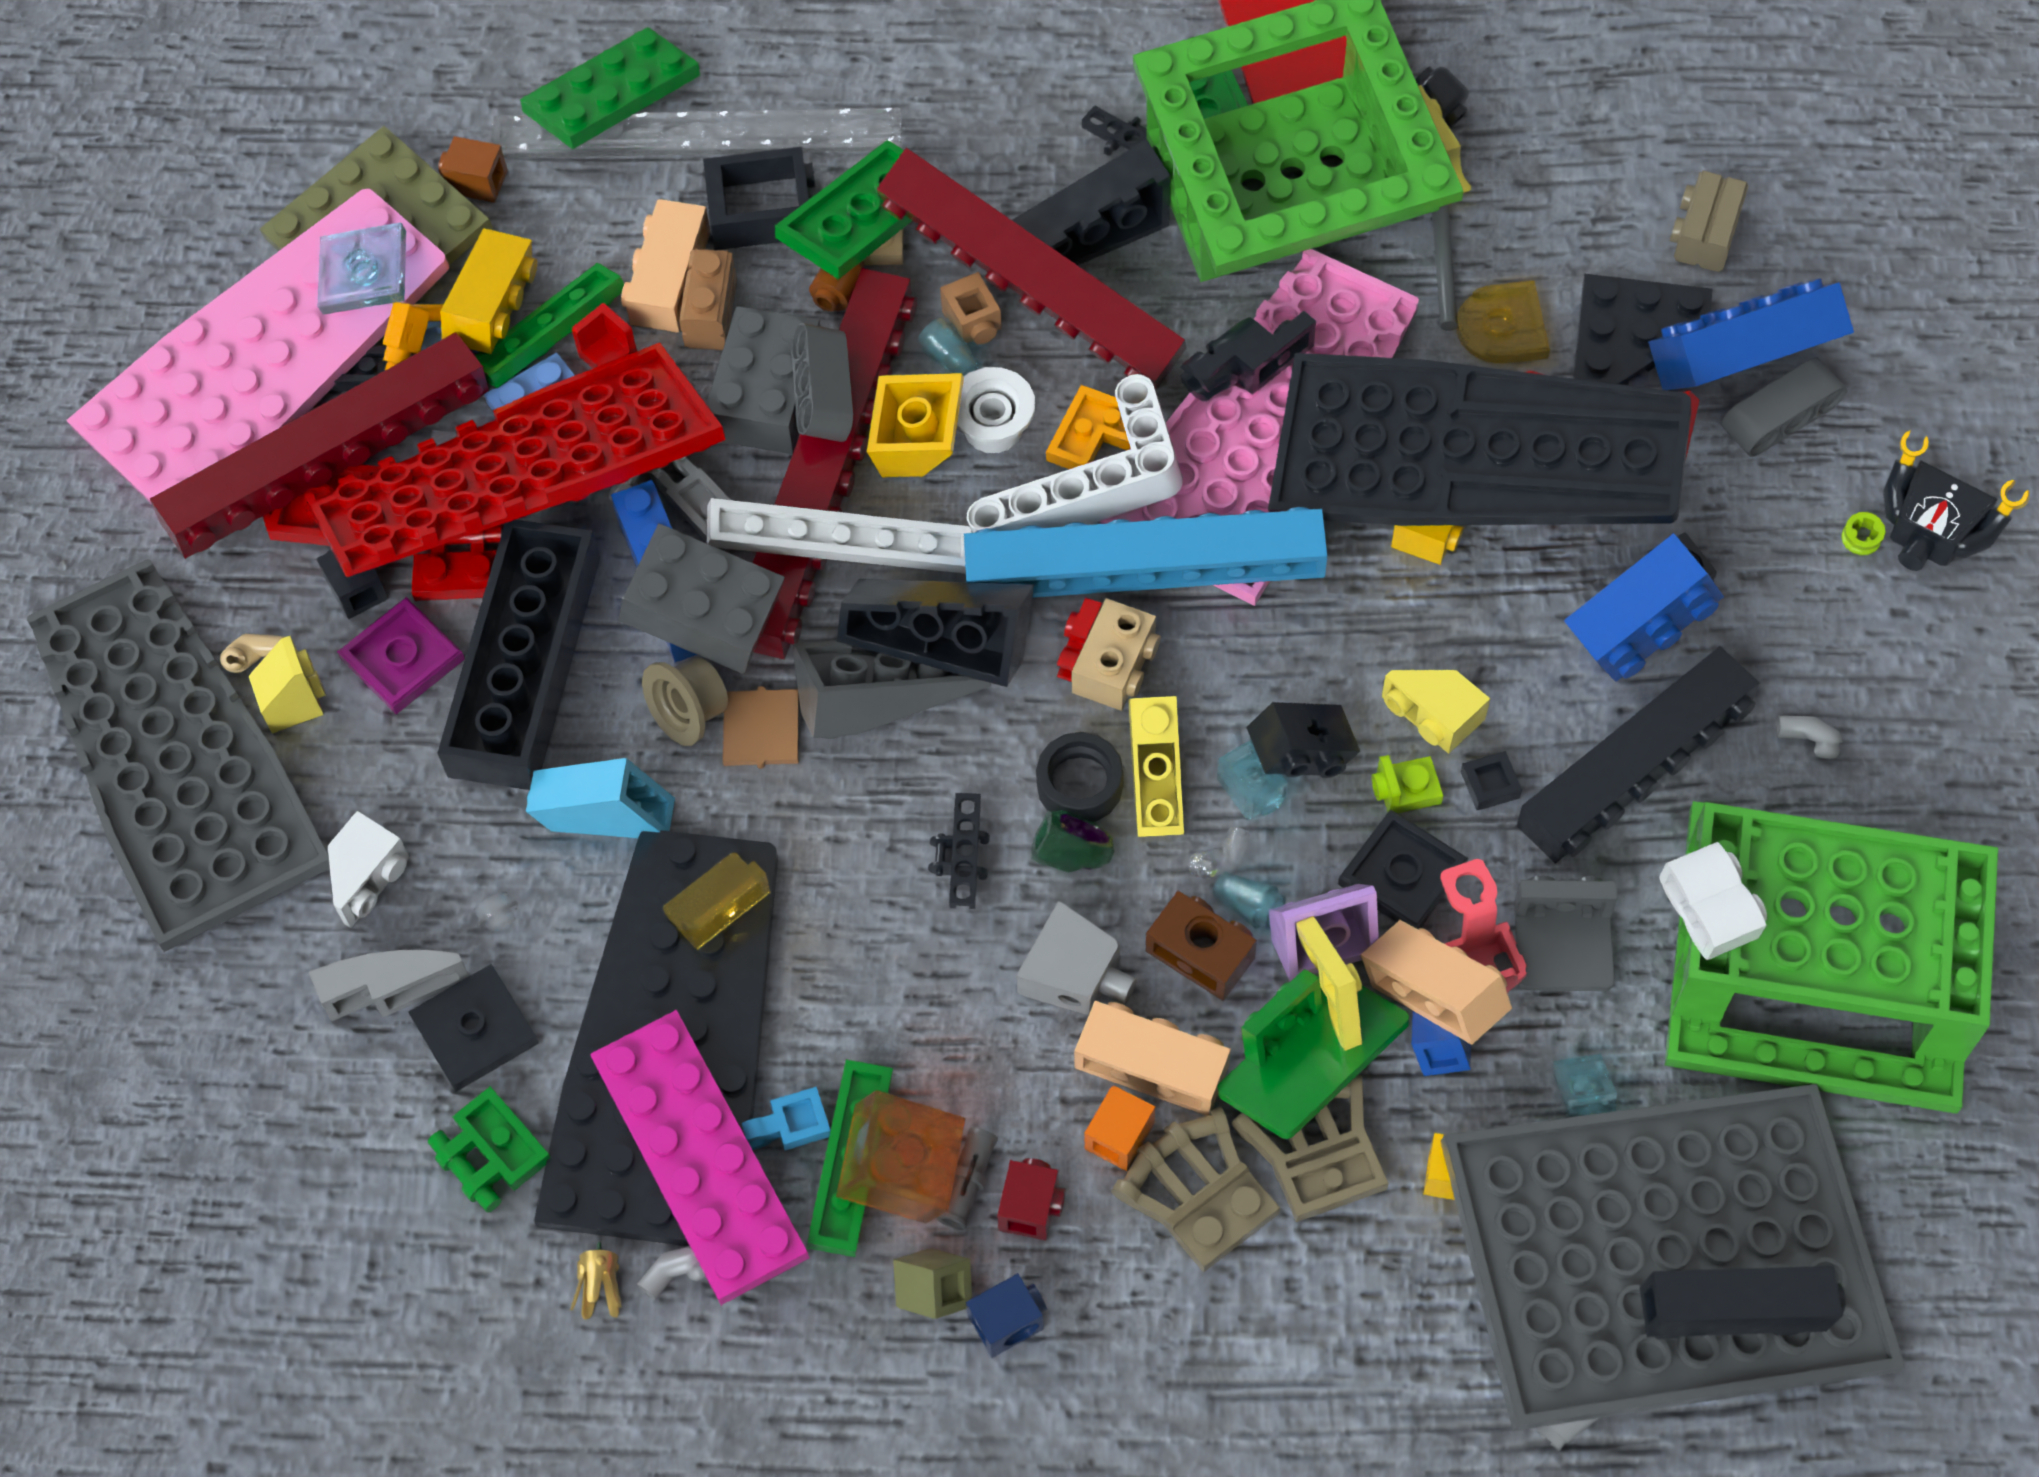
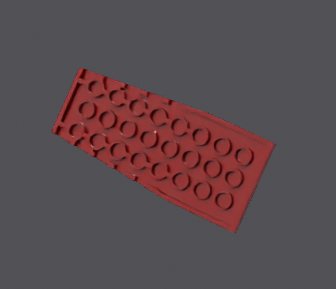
[305,342,726,577]

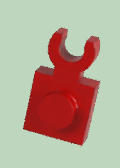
[1057,597,1102,682]

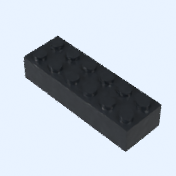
[437,519,600,790]

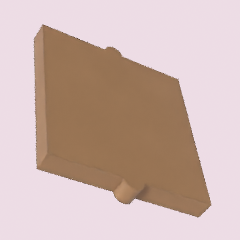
[723,686,799,769]

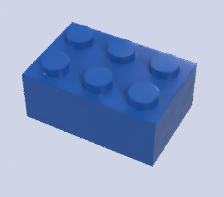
[1564,533,1724,682]

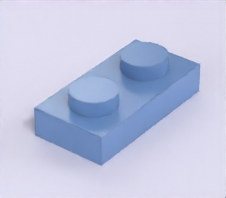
[484,352,575,411]

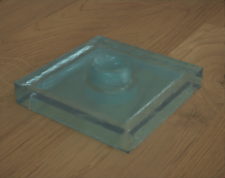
[317,222,406,315]

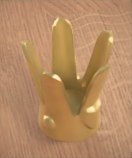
[570,1242,622,1320]

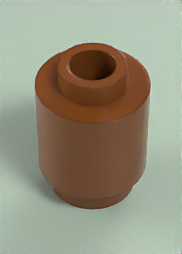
[809,261,865,312]

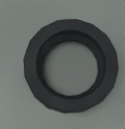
[1036,732,1124,824]

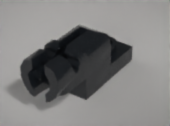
[1180,311,1316,402]

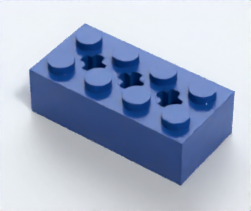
[1648,278,1854,390]

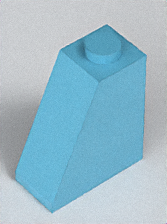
[526,758,675,838]

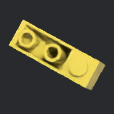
[1128,696,1184,837]

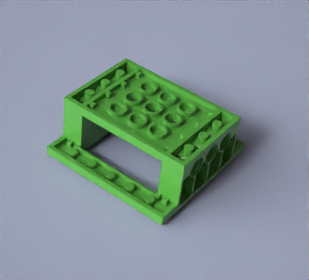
[1133,0,1464,282]
[1664,801,1998,1114]

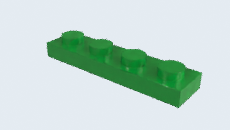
[475,262,624,388]
[807,1059,893,1257]

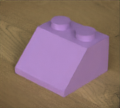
[1269,884,1379,981]

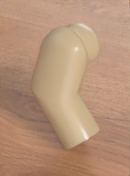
[220,634,285,673]

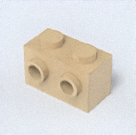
[1072,598,1161,711]

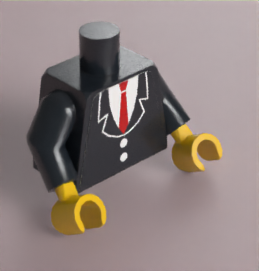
[1883,430,2030,571]

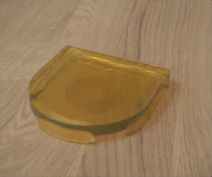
[1456,280,1550,364]

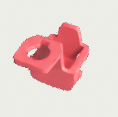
[1440,859,1527,993]

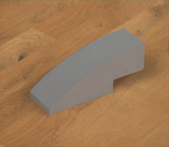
[309,950,469,1021]

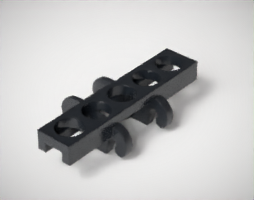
[1082,105,1147,156]
[928,793,990,909]

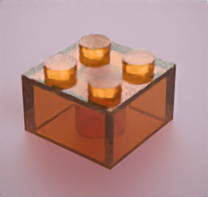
[836,1090,966,1224]

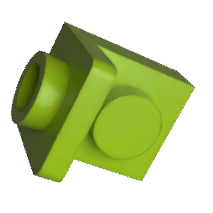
[1371,755,1443,813]

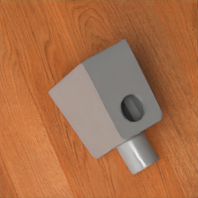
[1016,901,1137,1014]

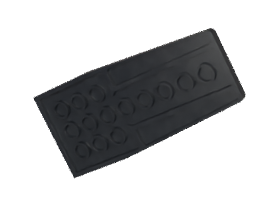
[1268,353,1692,526]
[534,830,778,1246]

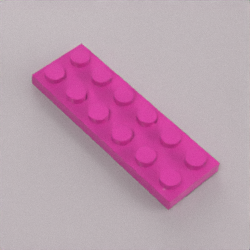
[590,1010,809,1305]

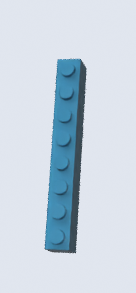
[964,507,1327,598]

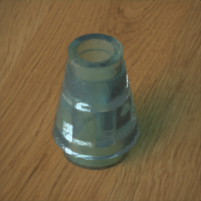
[918,317,980,377]
[1213,872,1286,929]

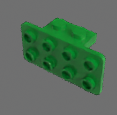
[1217,969,1409,1139]

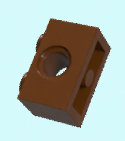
[1145,890,1257,1001]

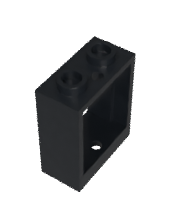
[703,147,816,250]

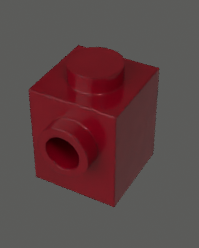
[997,1158,1066,1241]

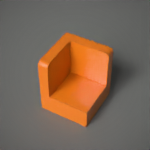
[1084,1086,1155,1171]

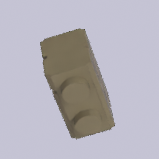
[1670,171,1749,272]

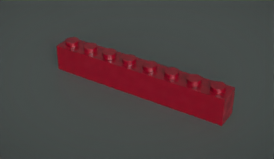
[877,148,1187,389]
[150,332,489,559]

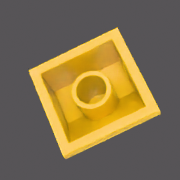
[867,373,964,477]

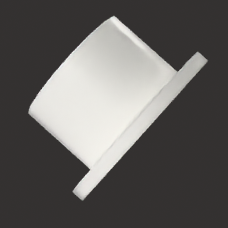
[957,367,1035,453]

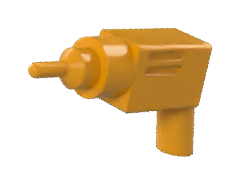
[382,301,444,370]

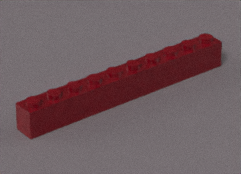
[753,268,917,660]

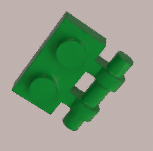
[427,1086,550,1213]

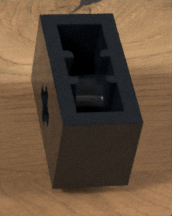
[1246,702,1360,778]

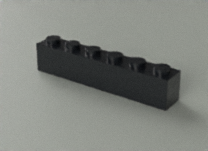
[1516,646,1760,864]

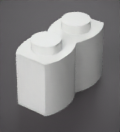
[1659,842,1767,960]

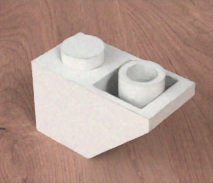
[328,811,410,928]

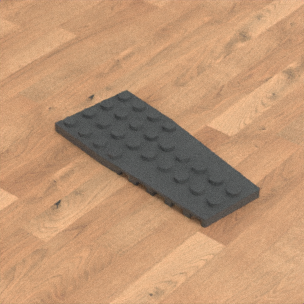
[27,559,330,952]

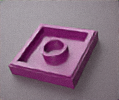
[337,597,465,715]

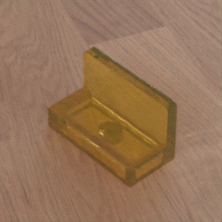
[663,853,770,950]

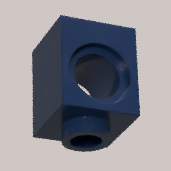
[966,1273,1047,1358]

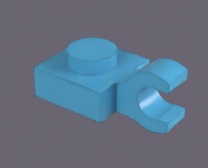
[741,1087,831,1151]

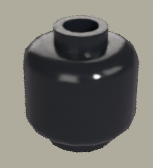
[1415,66,1469,128]

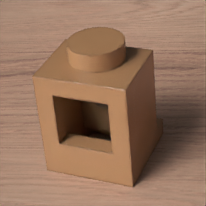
[940,272,1002,345]

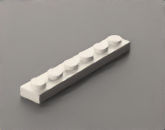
[707,498,971,574]

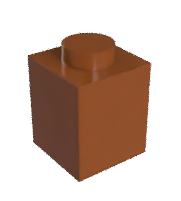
[439,136,508,203]

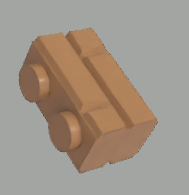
[679,249,737,350]

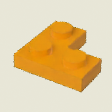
[1046,385,1131,469]

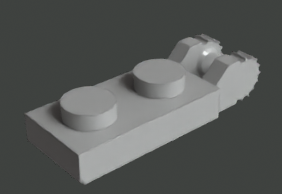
[649,457,732,553]

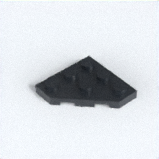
[1573,274,1713,385]

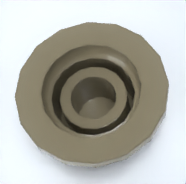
[642,657,728,746]

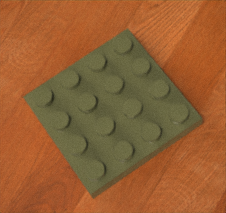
[259,126,493,265]

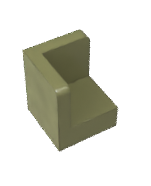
[893,1248,972,1319]

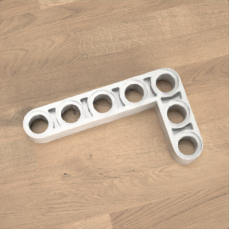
[967,374,1183,533]

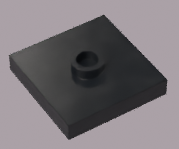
[1338,809,1469,930]
[408,964,539,1092]

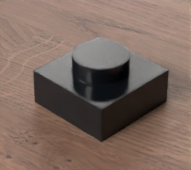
[1460,751,1522,811]

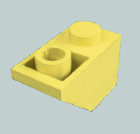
[249,636,326,734]
[1382,670,1490,754]

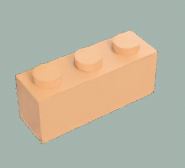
[621,199,711,333]
[1360,920,1512,1045]
[1074,1001,1231,1116]

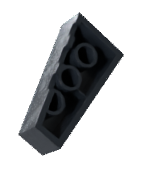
[1012,139,1170,265]
[837,579,1034,687]

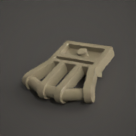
[1231,1075,1389,1222]
[1111,1107,1280,1273]

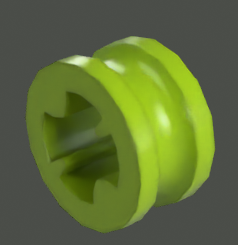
[1841,512,1886,555]

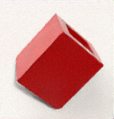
[572,303,637,369]

